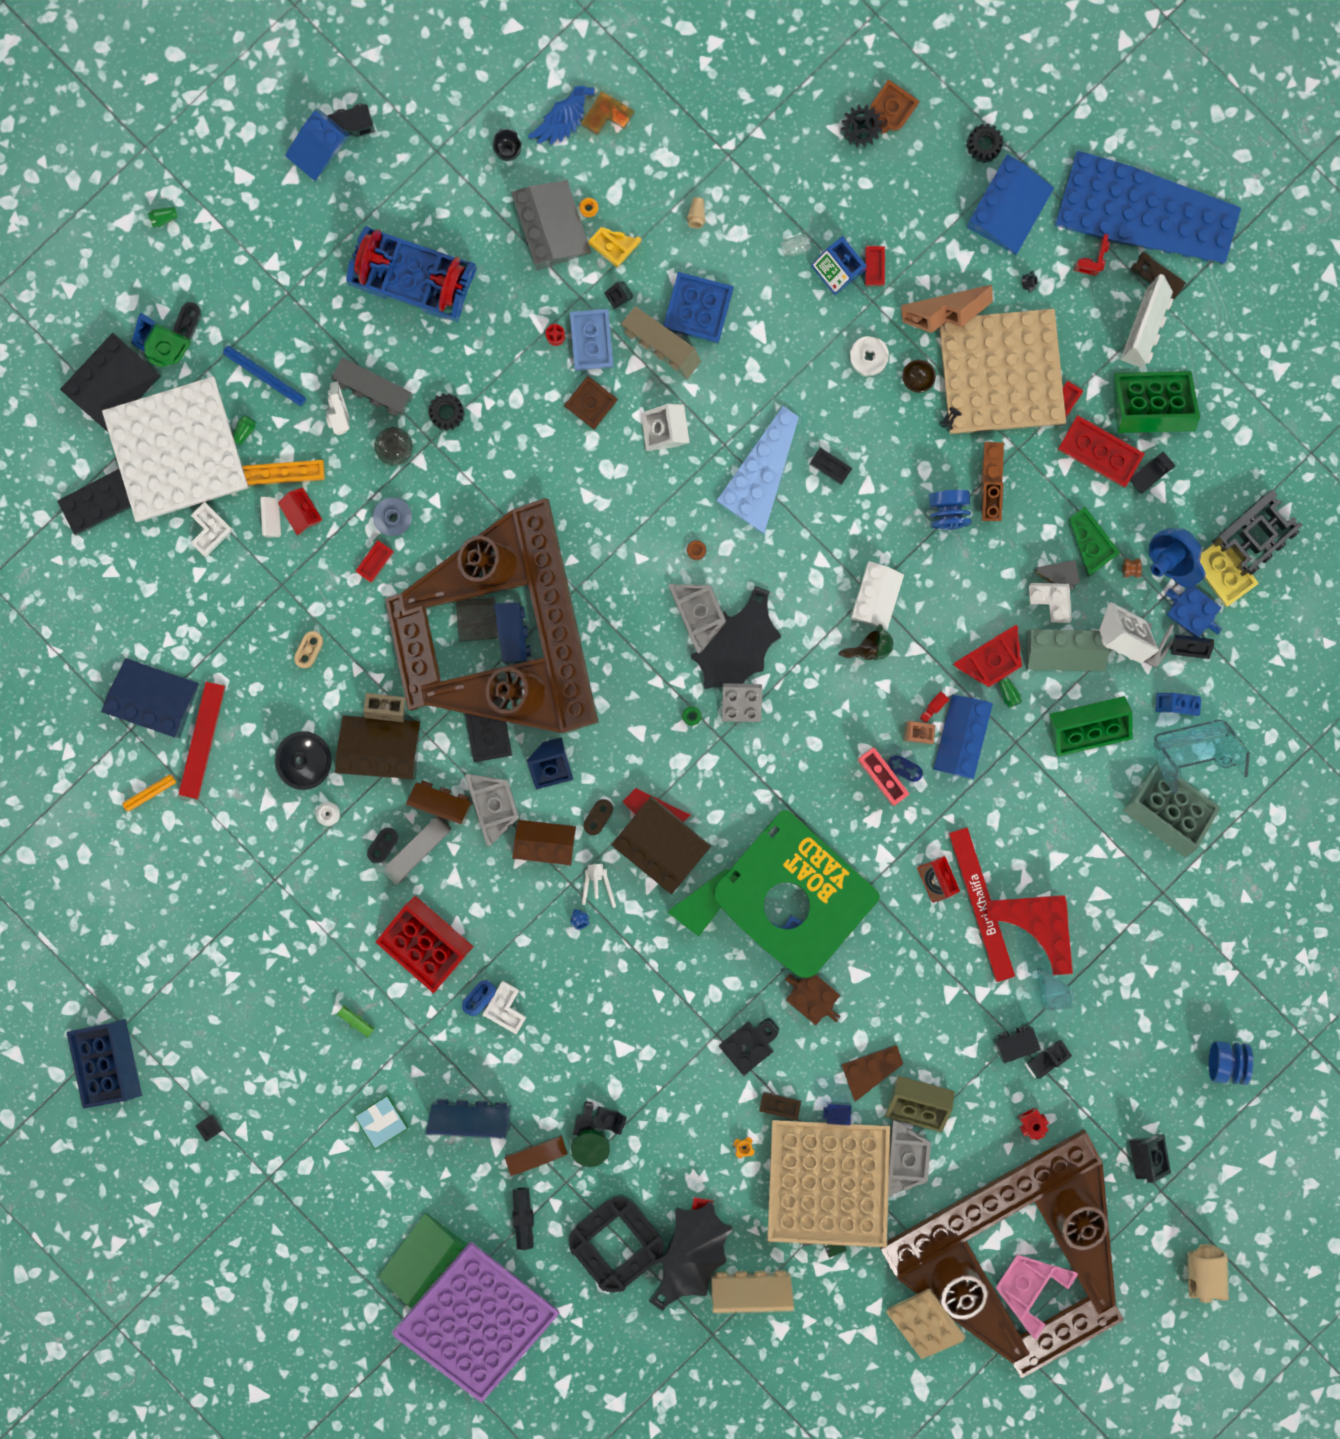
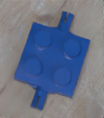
[1165,586,1222,637]

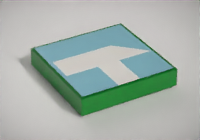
[354,1095,409,1150]

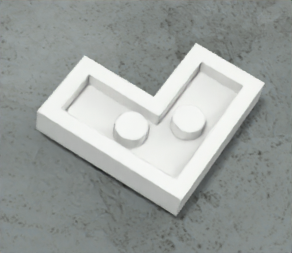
[191,502,233,557]
[1029,583,1072,623]
[483,981,526,1035]

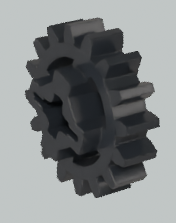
[841,104,883,148]

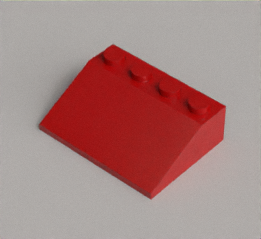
[375,895,474,994]

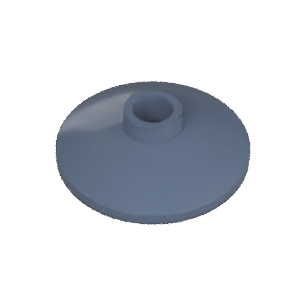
[373,498,412,536]

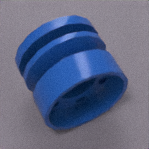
[928,490,972,530]
[1208,1041,1253,1085]

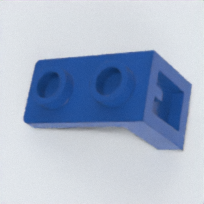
[1155,693,1201,716]

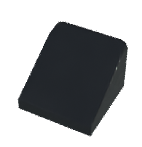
[604,281,634,309]

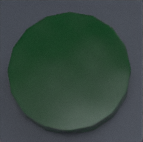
[571,1130,610,1167]

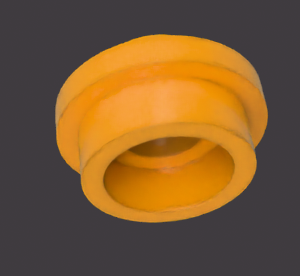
[579,198,598,218]

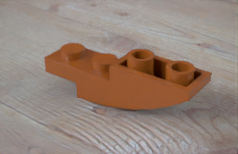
[981,442,1004,521]

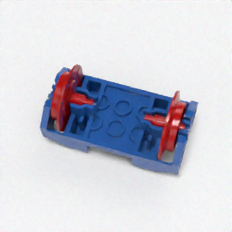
[346,226,477,323]

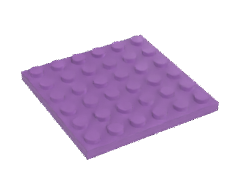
[392,1241,560,1403]

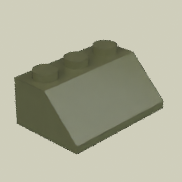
[885,1076,955,1133]

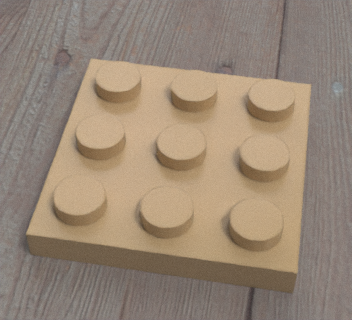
[886,1289,965,1359]

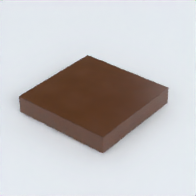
[564,376,618,430]

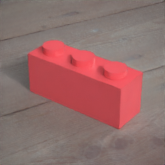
[856,747,909,806]

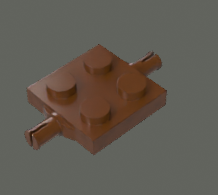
[785,973,841,1026]

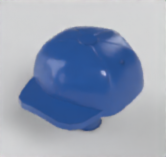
[1149,528,1206,588]

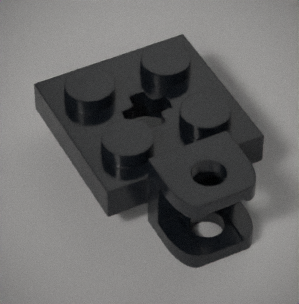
[719,1018,779,1076]

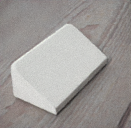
[260,497,281,538]

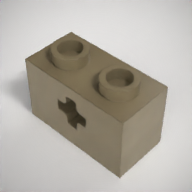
[363,693,406,722]

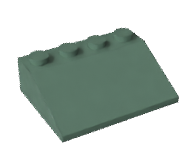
[1123,761,1220,858]

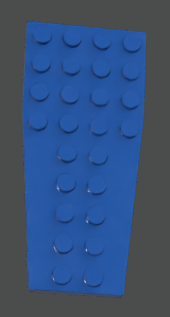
[1055,150,1241,264]

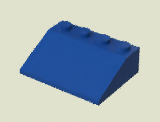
[966,154,1054,255]

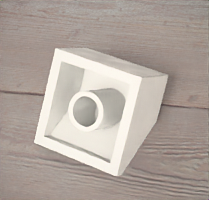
[641,404,690,451]

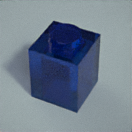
[822,1102,852,1125]

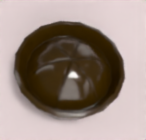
[902,359,936,393]

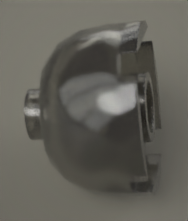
[374,427,414,466]

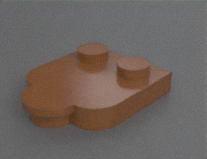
[870,79,920,134]

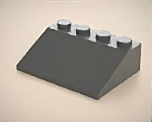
[511,180,591,271]

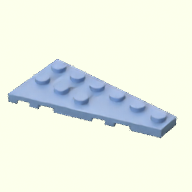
[717,406,799,534]

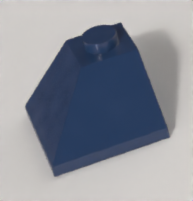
[527,737,573,790]

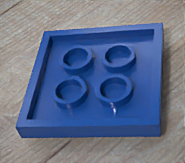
[663,272,734,344]

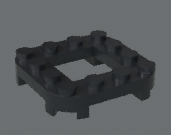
[569,1194,664,1293]

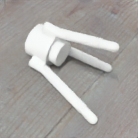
[582,864,616,908]

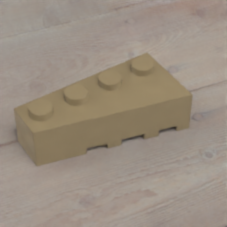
[621,306,702,380]

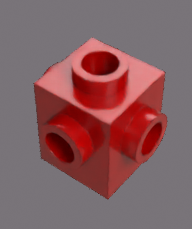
[1017,1107,1049,1140]

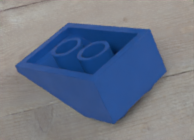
[285,110,350,181]

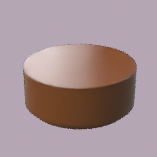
[687,540,706,560]

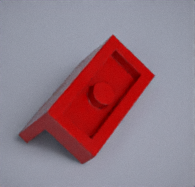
[278,487,322,535]

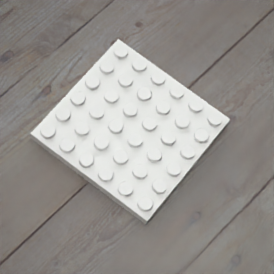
[102,376,249,523]

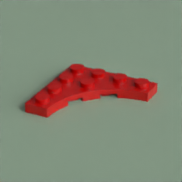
[986,895,1073,975]

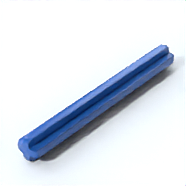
[223,346,306,406]

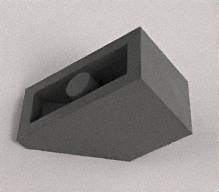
[1034,560,1080,590]

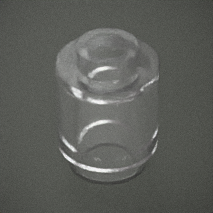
[780,233,810,257]

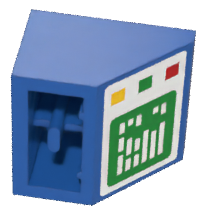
[811,236,867,296]

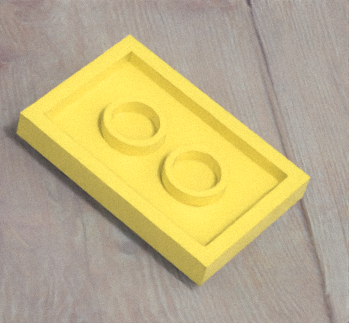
[1200,544,1259,607]

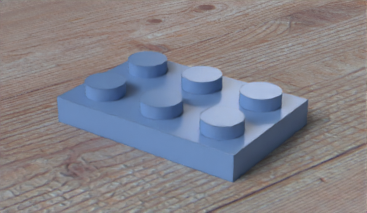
[570,309,614,371]

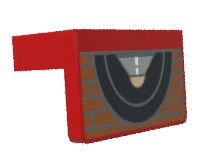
[917,856,960,903]

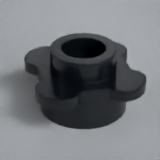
[1022,271,1038,293]

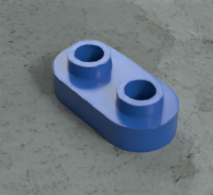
[462,980,496,1016]

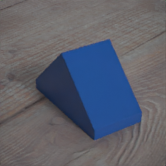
[131,313,158,351]

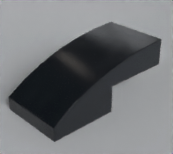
[1026,1040,1072,1079]

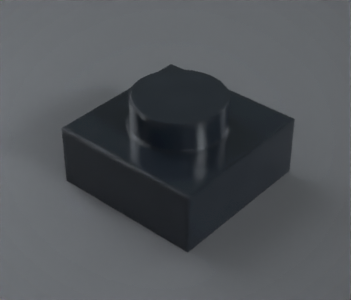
[195,1114,224,1142]

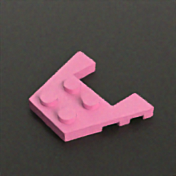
[996,1255,1078,1339]

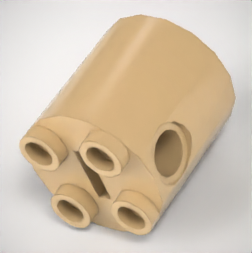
[1187,1244,1229,1303]

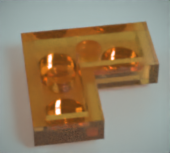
[581,91,634,136]

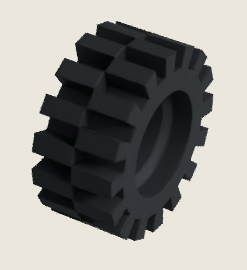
[967,124,1004,162]
[428,394,465,431]

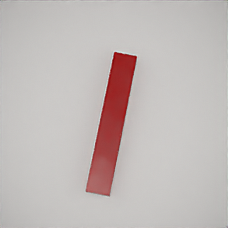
[178,681,226,799]

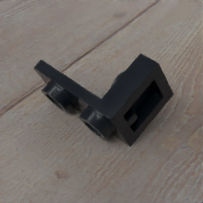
[1130,451,1176,494]

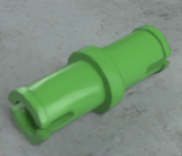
[336,1005,375,1038]

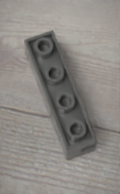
[331,357,413,416]

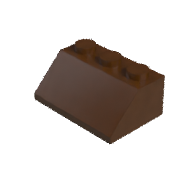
[406,780,473,825]
[512,820,576,865]

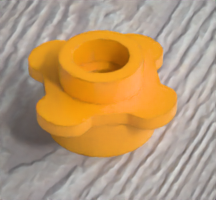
[733,1137,755,1158]

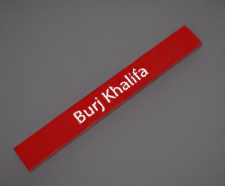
[948,827,1016,982]

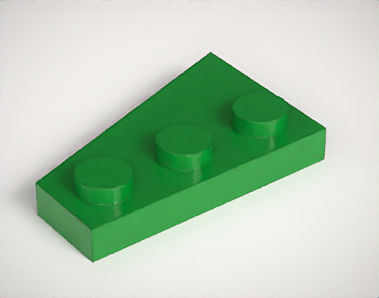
[1068,507,1120,577]

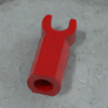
[919,691,949,723]

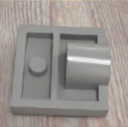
[722,683,762,722]

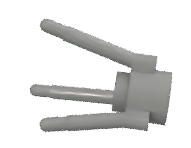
[1144,622,1174,668]

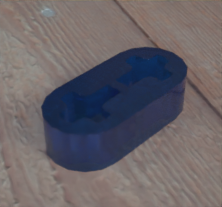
[887,755,923,782]

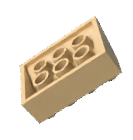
[711,1270,794,1313]

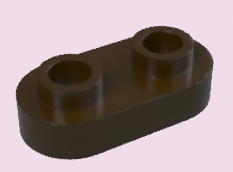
[583,799,613,835]

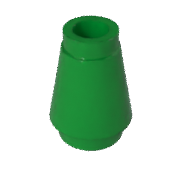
[148,207,178,228]
[233,415,257,445]
[998,678,1022,708]

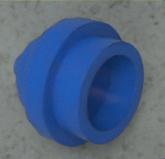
[570,909,590,930]

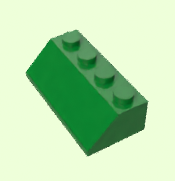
[1049,696,1133,757]

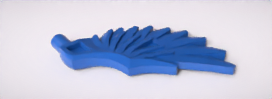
[528,86,595,145]

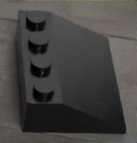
[60,332,161,433]

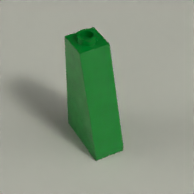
[668,868,740,936]

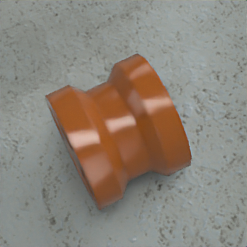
[1122,558,1142,578]

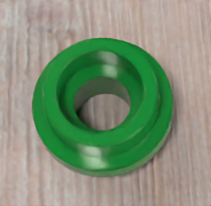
[682,706,701,726]

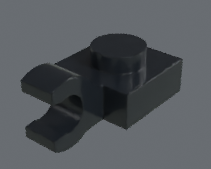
[573,1101,595,1136]

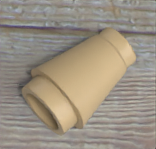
[686,197,706,228]

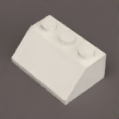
[850,561,904,630]
[1100,602,1159,663]

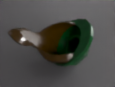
[838,624,894,660]

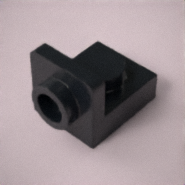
[592,1106,627,1135]

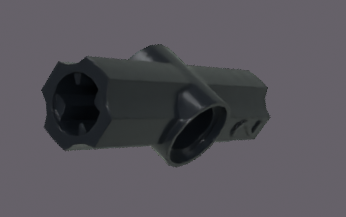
[512,1187,534,1250]

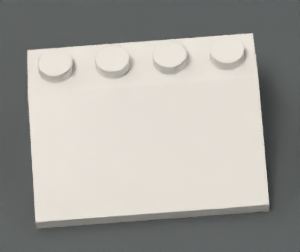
[1120,274,1173,368]

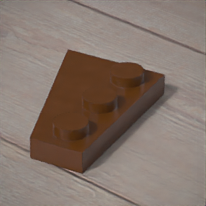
[841,1044,903,1102]

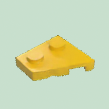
[588,227,642,268]

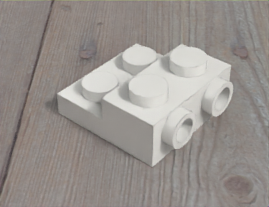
[326,381,350,435]

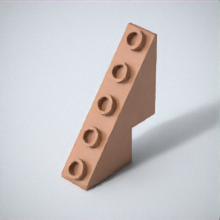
[901,285,993,333]

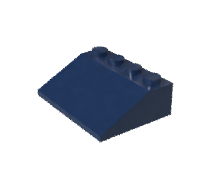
[101,658,200,738]
[66,1019,142,1109]
[426,1099,512,1139]

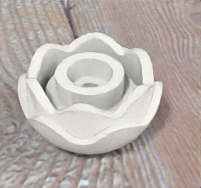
[316,802,340,826]

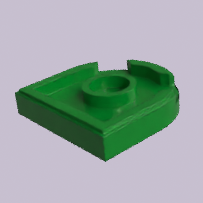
[144,323,191,367]

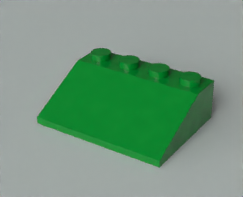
[1114,371,1200,433]
[378,1213,468,1309]

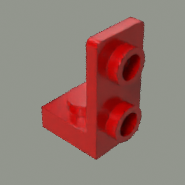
[1074,234,1110,276]

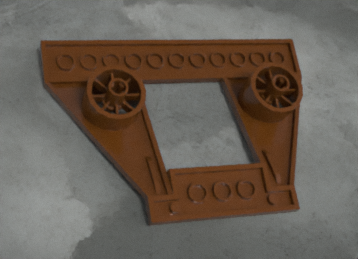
[385,498,599,734]
[880,1129,1124,1379]

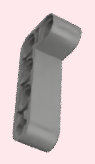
[383,816,452,885]

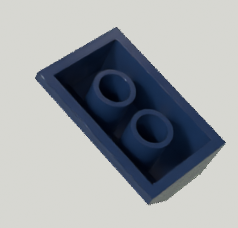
[494,602,531,665]

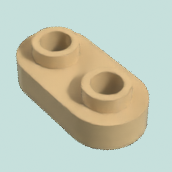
[294,631,324,669]

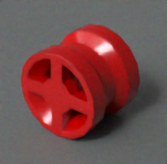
[545,324,565,346]

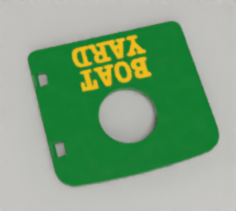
[714,810,880,978]

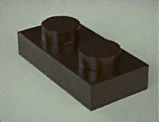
[759,1091,802,1120]

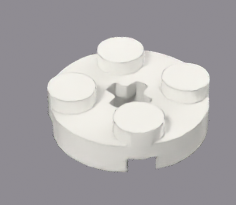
[850,336,889,376]

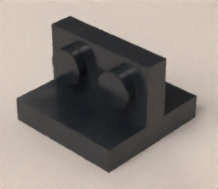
[1129,1134,1171,1183]

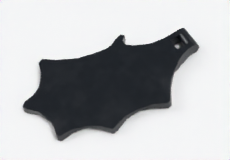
[691,586,781,689]
[649,1201,733,1311]

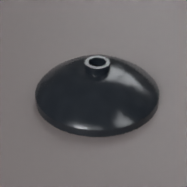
[274,731,332,790]

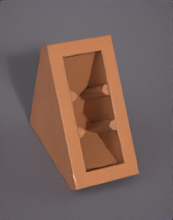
[903,721,935,744]

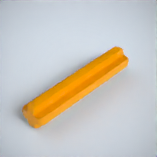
[122,774,176,811]

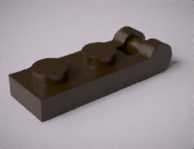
[1130,252,1186,300]

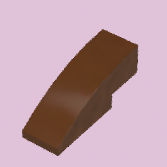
[504,1135,568,1176]

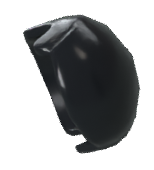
[493,128,522,162]

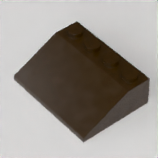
[335,715,421,780]
[611,796,711,895]

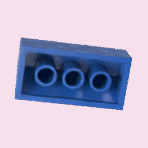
[933,694,993,779]

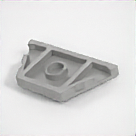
[668,584,727,654]
[465,774,520,847]
[888,1120,931,1197]

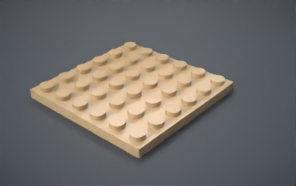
[939,309,1066,434]
[767,1120,890,1247]

